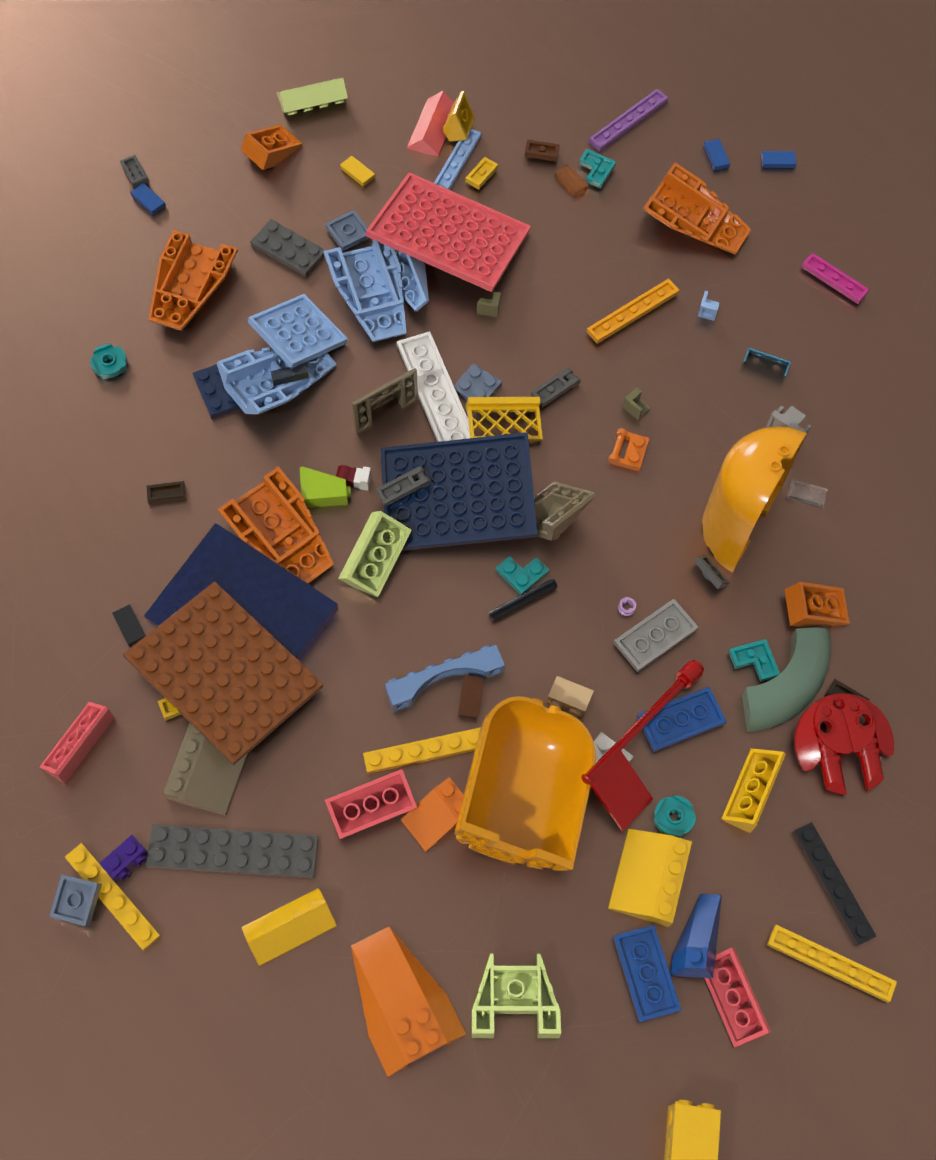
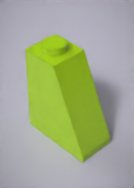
[300,467,351,508]

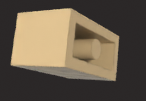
[547,676,594,718]

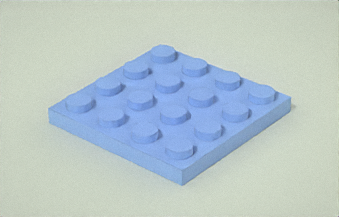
[248,294,348,369]

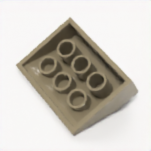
[163,723,248,816]

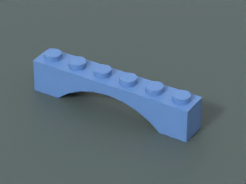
[385,645,505,712]

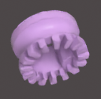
[618,597,636,616]

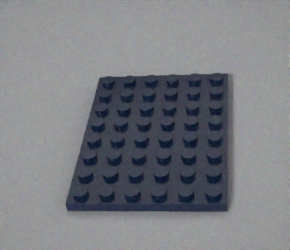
[381,432,538,551]

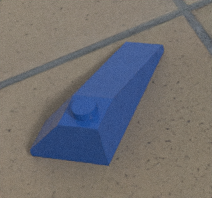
[670,894,722,978]

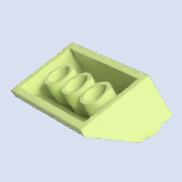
[276,78,348,115]
[338,511,412,597]

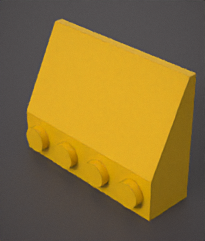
[608,829,692,927]

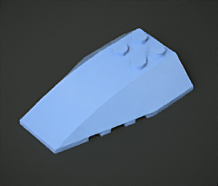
[323,240,406,342]
[217,347,337,414]

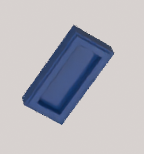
[703,139,730,171]
[761,151,796,168]
[130,183,166,215]

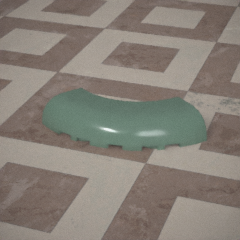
[742,628,831,732]

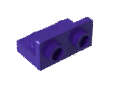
[99,835,148,883]

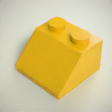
[443,91,475,142]

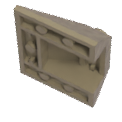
[352,368,418,433]
[534,481,596,541]

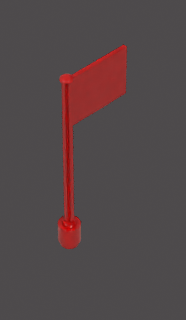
[581,660,704,831]

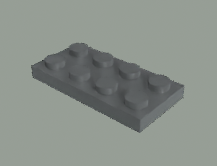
[250,219,325,277]

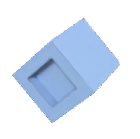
[698,290,719,321]

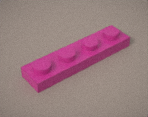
[802,253,870,304]

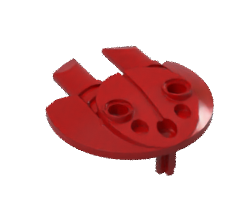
[794,693,894,795]

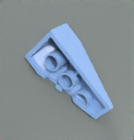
[396,251,429,311]

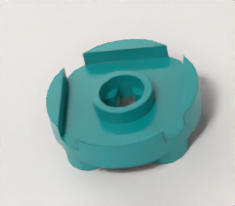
[90,344,127,379]
[654,796,696,838]

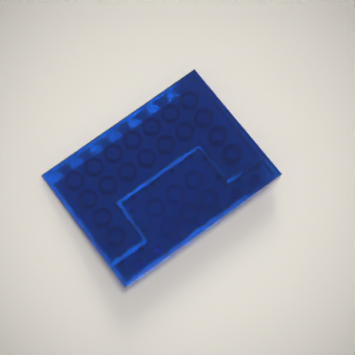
[144,523,338,661]

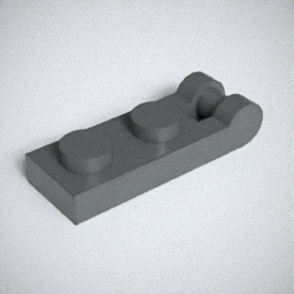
[531,368,581,408]
[376,466,431,507]

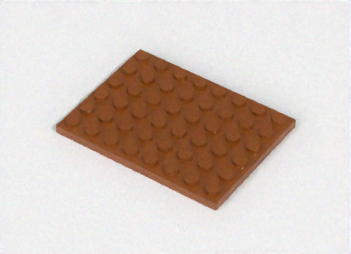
[123,581,323,766]

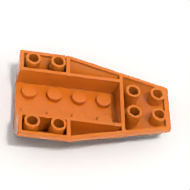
[148,230,238,331]

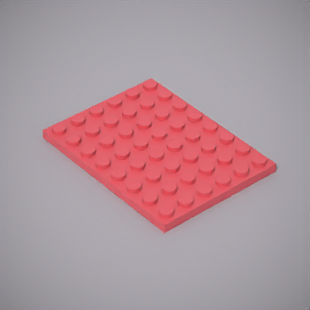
[365,172,531,292]

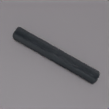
[488,579,557,621]

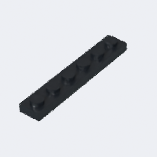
[792,822,876,946]

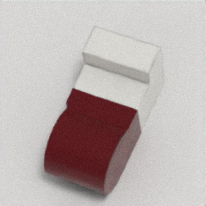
[336,465,372,491]

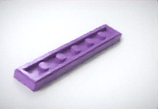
[588,89,669,152]

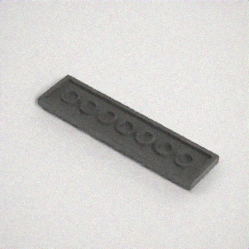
[146,824,318,879]

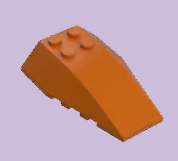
[642,162,751,254]
[217,466,334,587]
[351,926,467,1077]

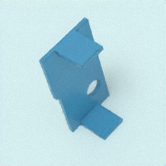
[743,348,791,377]

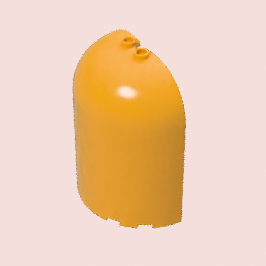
[702,426,807,573]
[454,696,596,871]

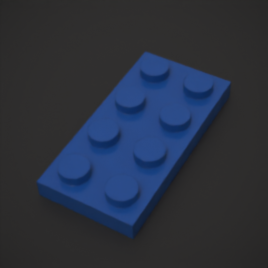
[637,687,727,752]
[613,925,681,1023]

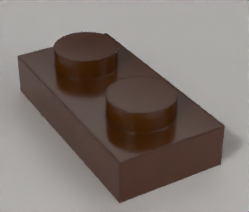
[524,139,560,162]

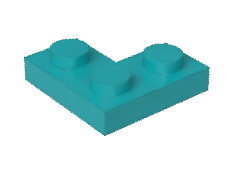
[579,149,616,189]
[495,556,549,595]
[728,639,780,682]

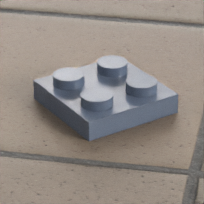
[325,210,369,251]
[454,363,502,401]
[49,874,102,927]

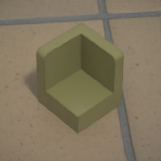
[477,292,501,317]
[622,387,650,421]

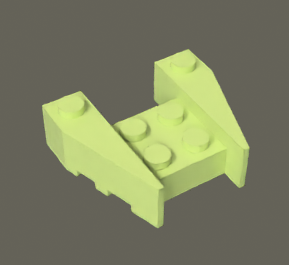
[472,954,561,1038]

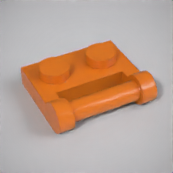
[608,428,649,472]

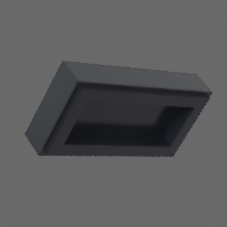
[271,363,309,386]
[112,604,146,647]

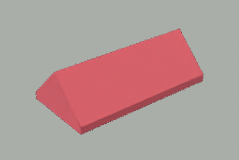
[407,91,454,157]
[39,702,114,784]
[325,769,417,839]
[705,947,771,1047]

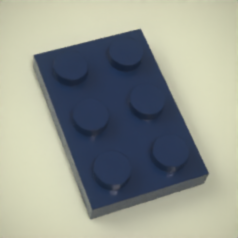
[193,364,240,419]

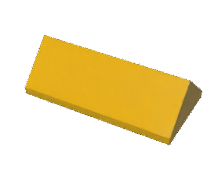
[721,748,786,833]
[241,888,337,967]

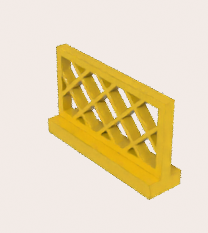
[466,397,543,442]

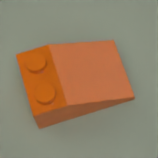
[241,124,303,170]
[784,582,850,628]
[401,777,464,853]

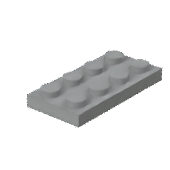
[613,599,699,673]

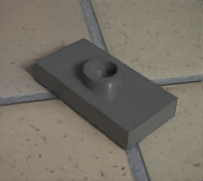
[120,155,149,188]
[693,555,730,589]

